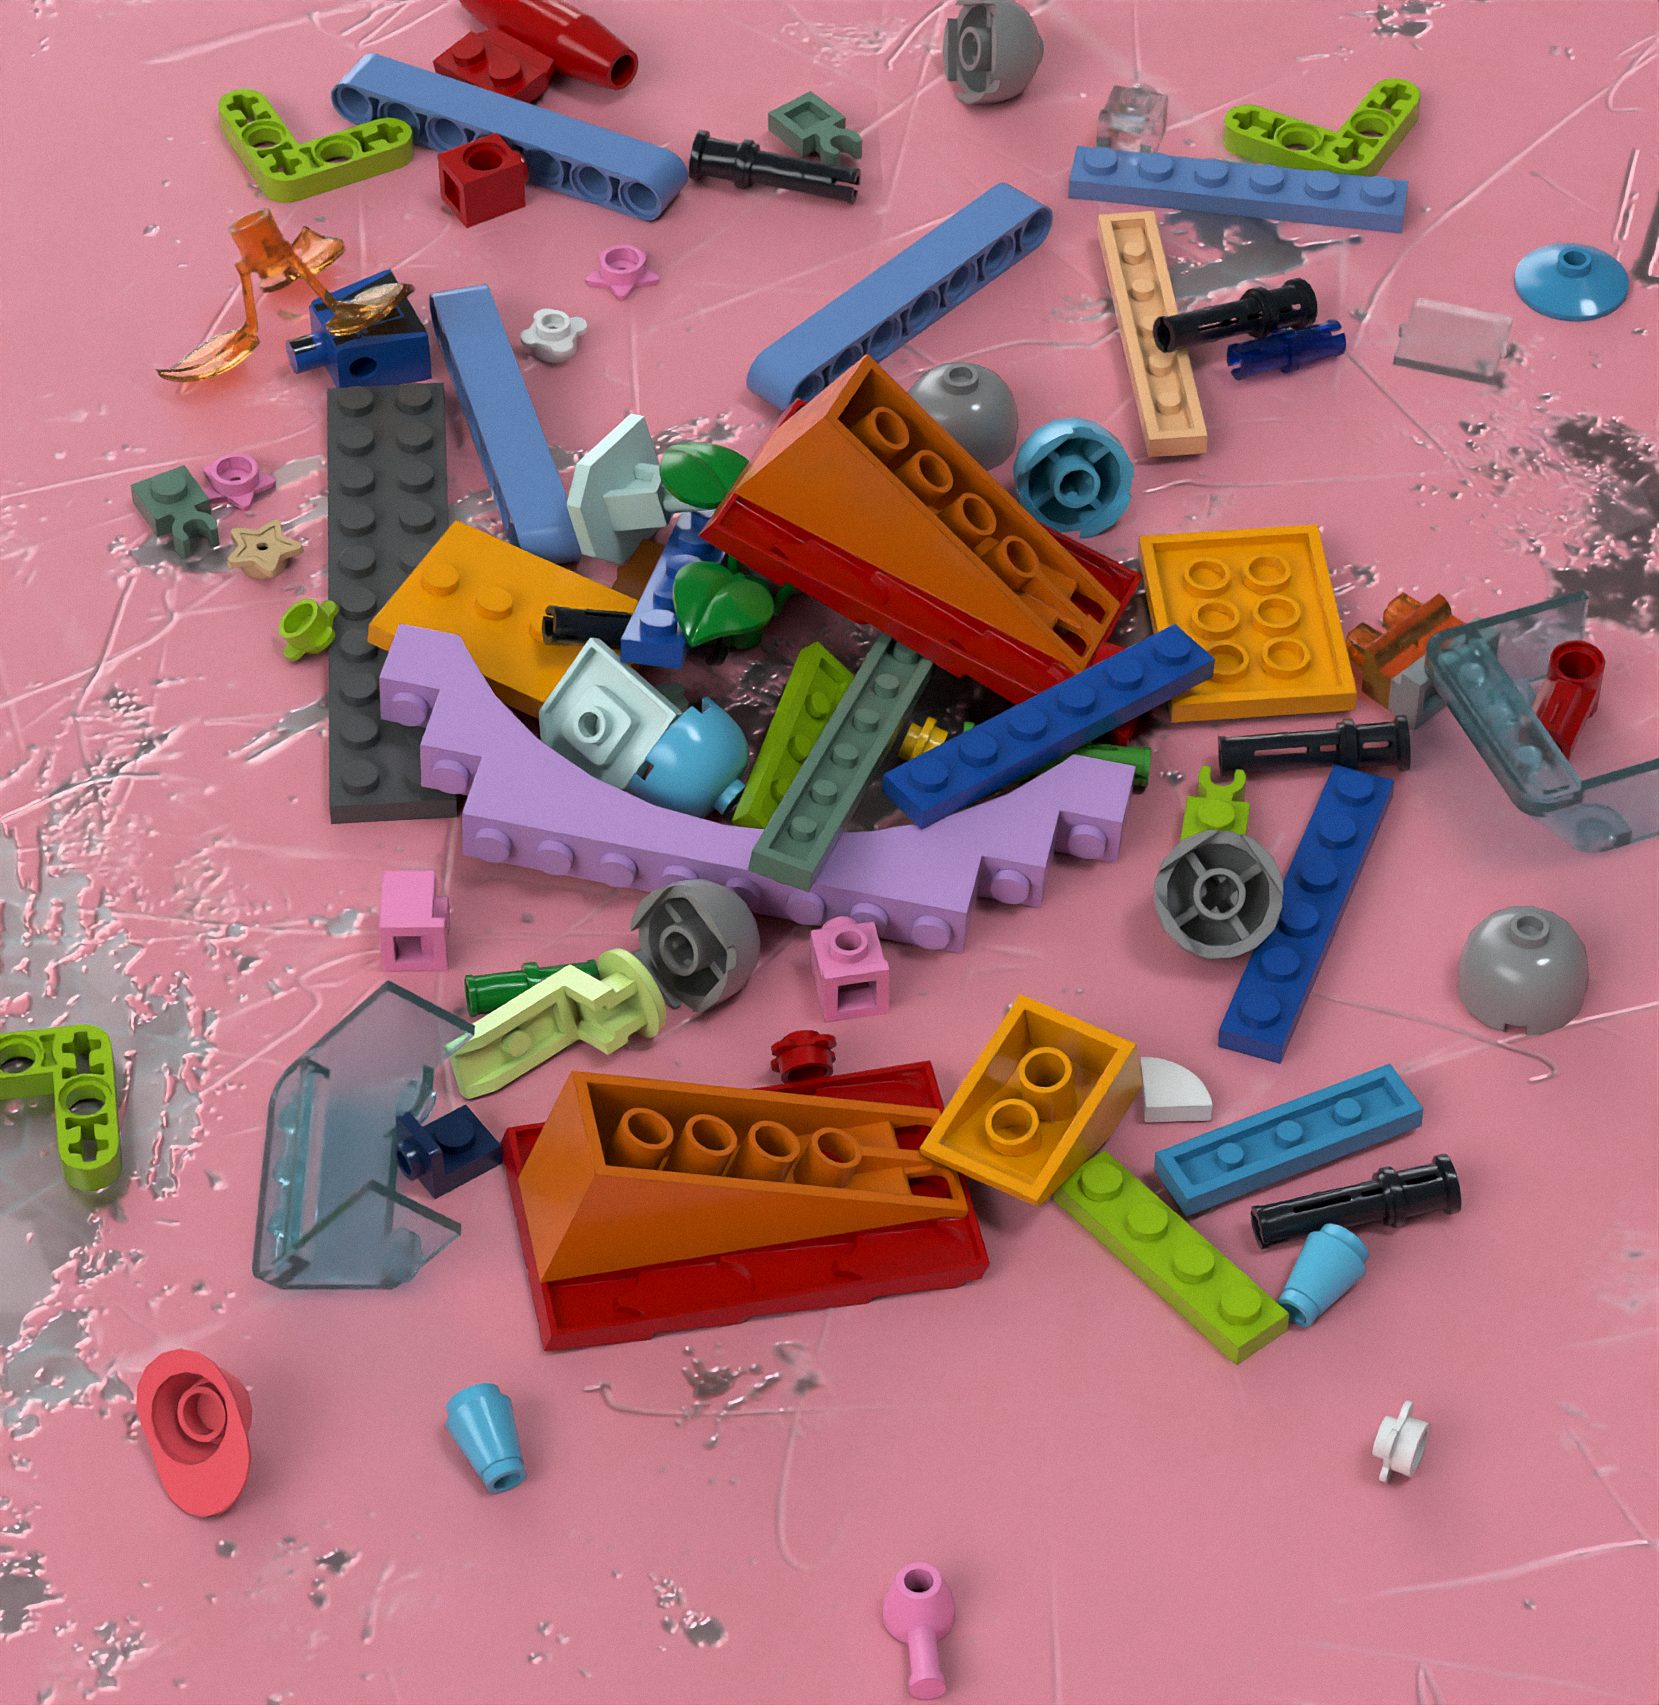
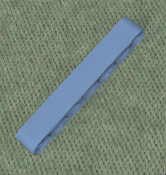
[331,53,688,221]
[746,183,1053,411]
[429,283,581,565]

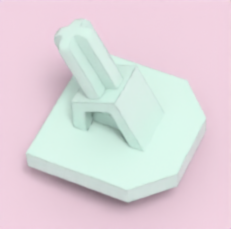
[566,414,717,565]
[538,637,689,791]

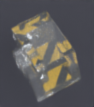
[1096,83,1168,153]

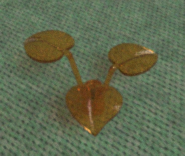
[156,208,416,382]

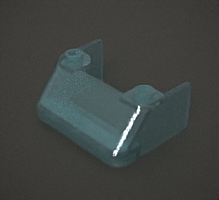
[1424,590,1659,853]
[252,980,475,1290]

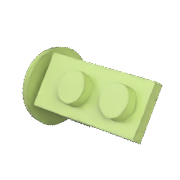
[444,948,667,1099]

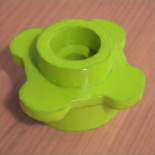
[279,598,339,661]

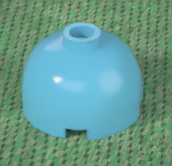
[1013,417,1134,539]
[627,696,749,819]

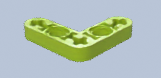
[1223,78,1421,177]
[218,89,414,203]
[0,1024,122,1191]

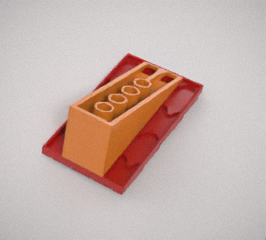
[698,354,1143,705]
[500,1060,990,1352]

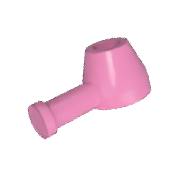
[883,1562,955,1700]

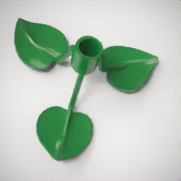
[659,442,796,649]

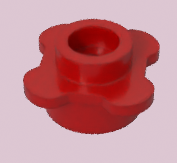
[770,1030,837,1083]

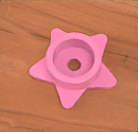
[586,244,659,301]
[203,453,276,511]

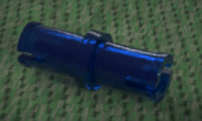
[1226,319,1346,381]

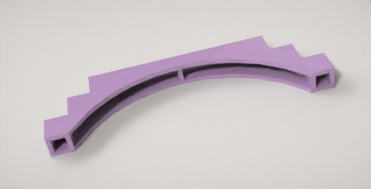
[379,623,1136,954]

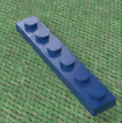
[620,510,728,669]
[882,624,1215,830]
[1218,764,1394,1064]

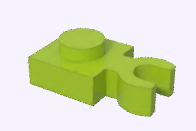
[1180,766,1250,842]

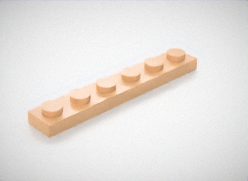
[1097,211,1208,458]

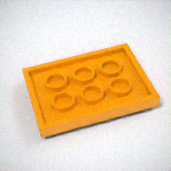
[367,520,642,719]
[1138,524,1357,723]

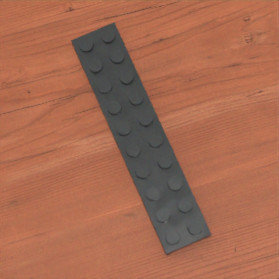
[327,382,457,824]

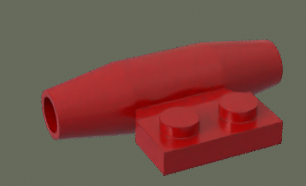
[432,0,638,104]

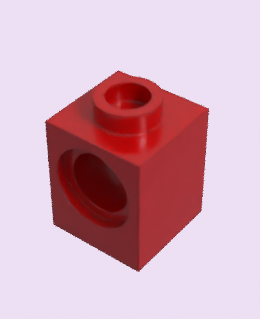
[437,132,529,228]

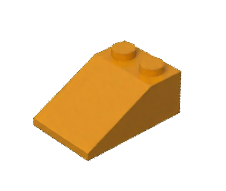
[920,994,1143,1208]

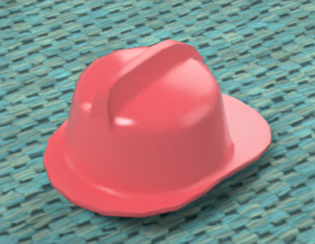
[136,1348,253,1517]

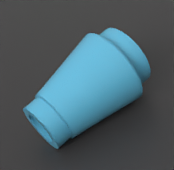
[1277,1223,1369,1327]
[445,1383,527,1494]

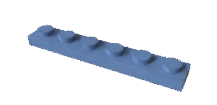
[1069,146,1408,233]

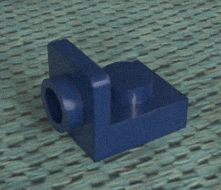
[393,1104,503,1199]

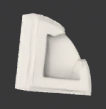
[1140,1057,1213,1122]

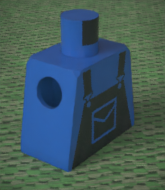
[286,269,432,388]

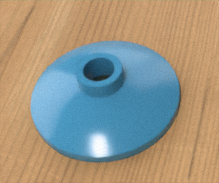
[1514,243,1629,322]

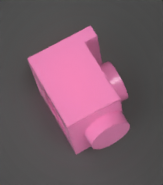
[379,870,450,971]
[810,916,890,1023]

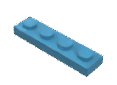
[1154,1063,1424,1217]

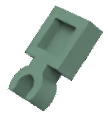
[768,91,862,166]
[130,465,220,558]

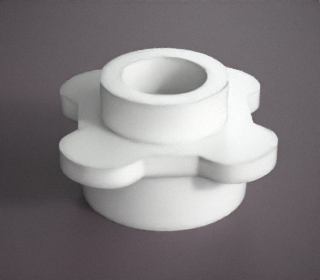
[520,309,587,363]
[1372,1400,1430,1483]

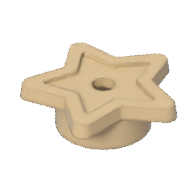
[227,519,304,579]

